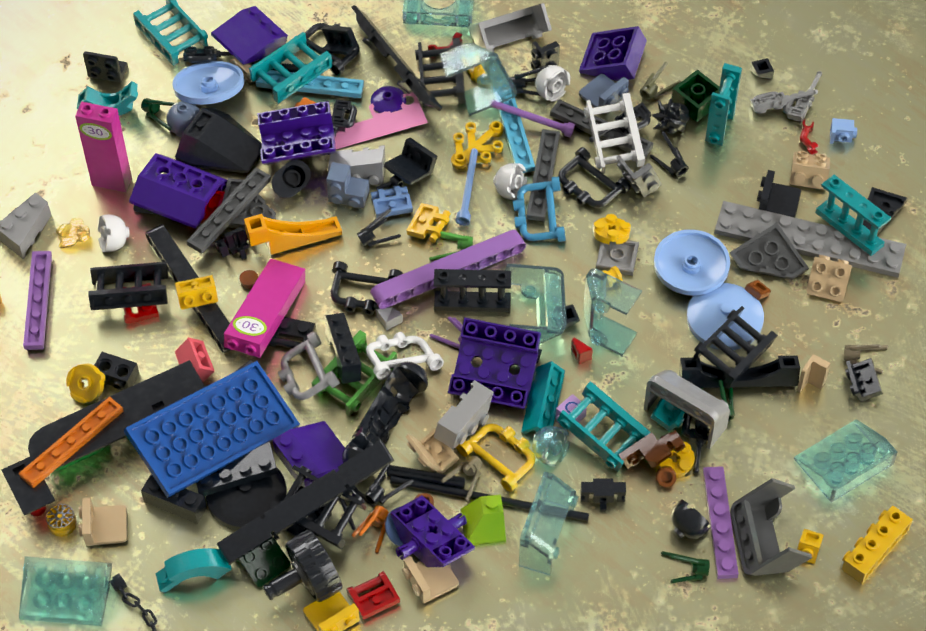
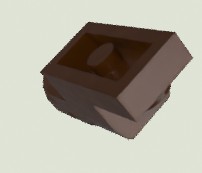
[618,430,686,469]

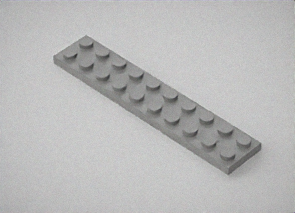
[714,201,906,278]

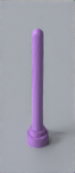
[491,101,575,138]

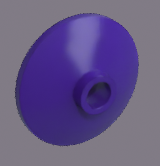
[371,86,406,113]

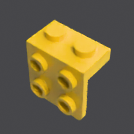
[303,591,360,631]

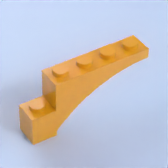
[244,214,342,255]

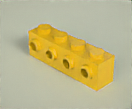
[842,505,913,584]

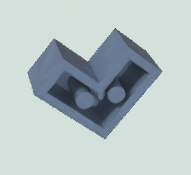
[326,162,370,208]

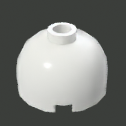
[535,65,570,102]
[493,163,527,200]
[97,214,130,252]

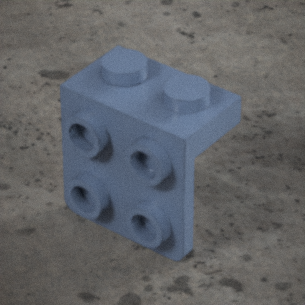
[579,74,629,114]

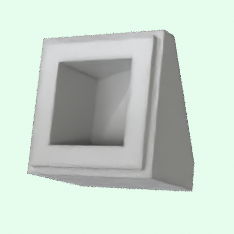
[376,307,403,331]

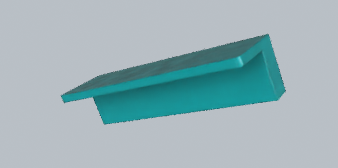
[521,361,565,438]

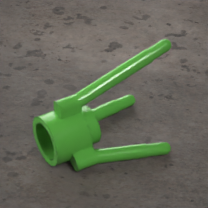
[429,231,473,261]

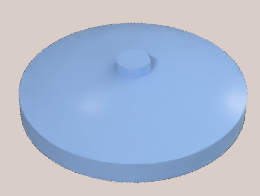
[172,61,244,105]
[654,230,730,296]
[687,283,764,350]

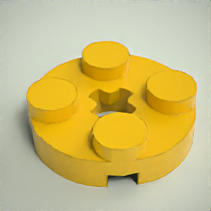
[593,214,631,245]
[66,363,105,403]
[656,442,695,478]

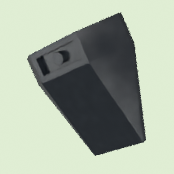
[175,108,262,173]

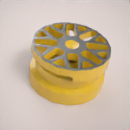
[46,504,77,537]

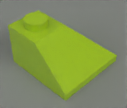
[460,494,506,546]

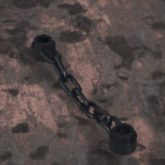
[109,573,157,631]

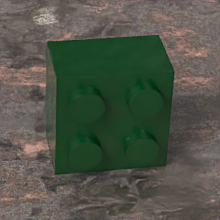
[671,70,720,122]

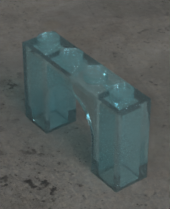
[403,0,475,27]

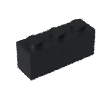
[141,475,207,524]

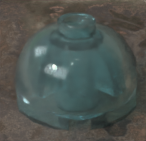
[532,425,570,467]

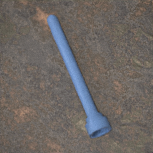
[455,148,478,226]

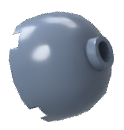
[166,101,200,137]

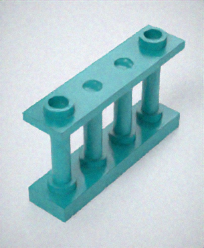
[133,0,208,66]
[249,32,332,104]
[705,63,742,146]
[815,174,891,256]
[557,381,651,472]

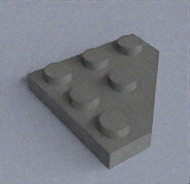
[222,178,276,229]
[730,223,809,280]

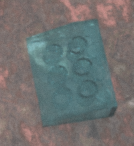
[794,419,898,503]
[19,556,112,626]

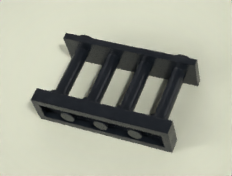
[415,37,466,108]
[88,261,168,311]
[434,269,511,313]
[692,306,778,389]
[269,465,367,550]

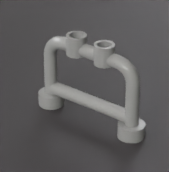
[278,331,340,400]

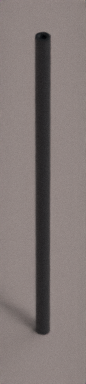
[390,476,589,521]

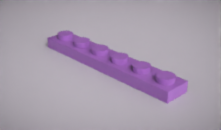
[23,251,52,350]
[703,466,739,579]

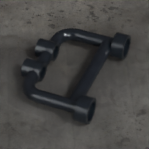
[291,23,360,76]
[558,147,631,208]
[330,261,403,315]

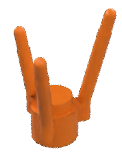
[352,505,389,553]

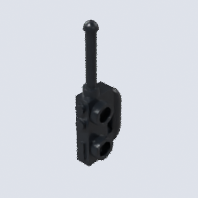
[183,46,233,63]
[327,99,357,155]
[589,103,651,143]
[682,413,710,474]

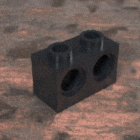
[94,351,140,390]

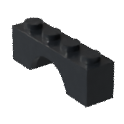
[325,313,361,384]

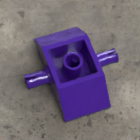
[390,495,475,568]

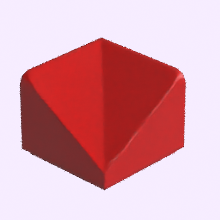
[571,338,593,364]

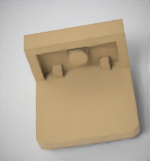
[789,151,830,190]
[806,255,852,302]
[406,428,460,474]
[79,498,127,546]
[402,556,459,603]

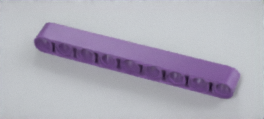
[370,230,526,309]

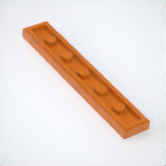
[19,396,124,488]

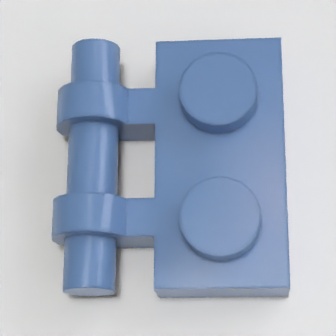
[371,185,413,218]

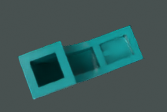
[76,81,138,116]
[155,548,232,593]

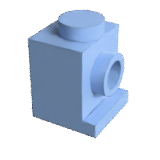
[830,118,857,144]

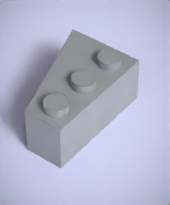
[328,145,386,185]
[0,192,52,259]
[434,380,494,449]

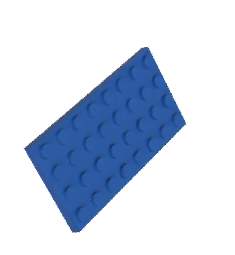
[124,361,300,498]

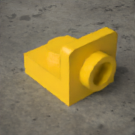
[797,529,824,564]

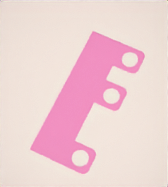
[331,92,428,149]

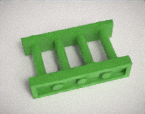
[311,330,397,417]

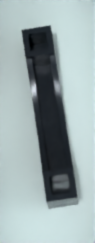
[679,355,800,388]

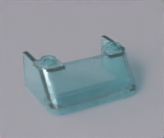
[440,43,517,116]
[505,263,567,344]
[583,268,642,356]
[519,471,579,575]

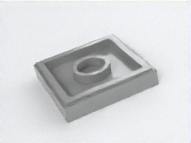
[596,240,639,276]

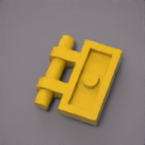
[406,203,451,243]

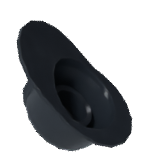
[271,160,311,198]

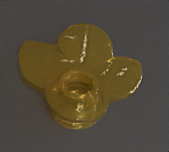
[56,217,90,248]

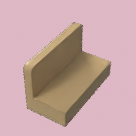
[797,354,830,392]

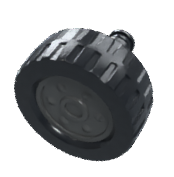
[263,530,343,602]

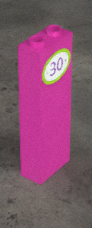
[75,101,132,192]
[224,258,305,358]

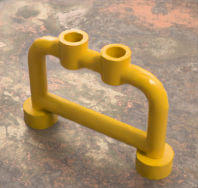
[456,424,535,492]

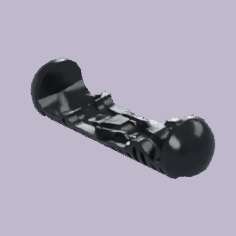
[342,361,428,476]

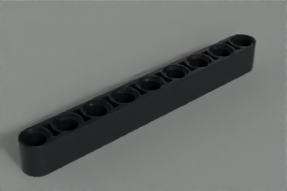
[145,224,231,353]

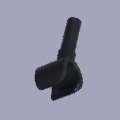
[376,175,403,189]

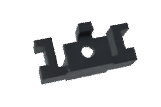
[215,227,250,260]
[580,478,626,512]

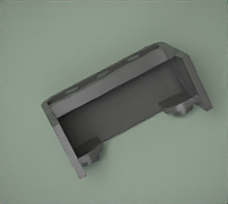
[730,478,812,576]

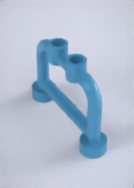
[513,176,566,242]

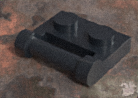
[269,317,316,353]

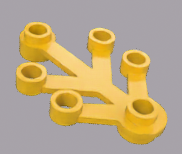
[451,121,503,169]

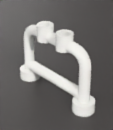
[366,332,444,380]

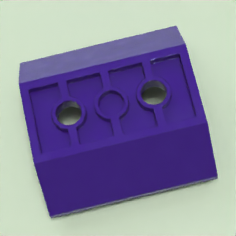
[257,101,337,165]
[129,153,228,229]
[448,317,541,409]

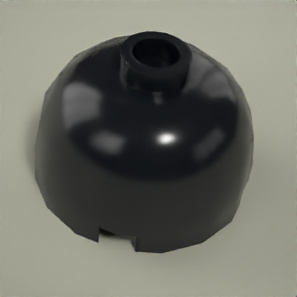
[670,499,711,539]

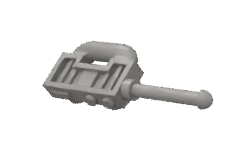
[783,71,822,122]
[750,89,818,114]

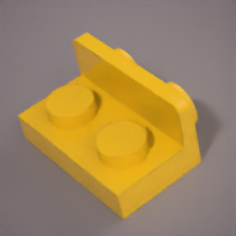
[175,275,218,310]

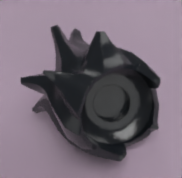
[651,98,690,134]

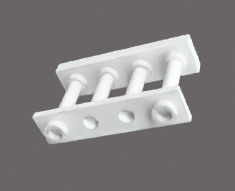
[584,93,645,174]

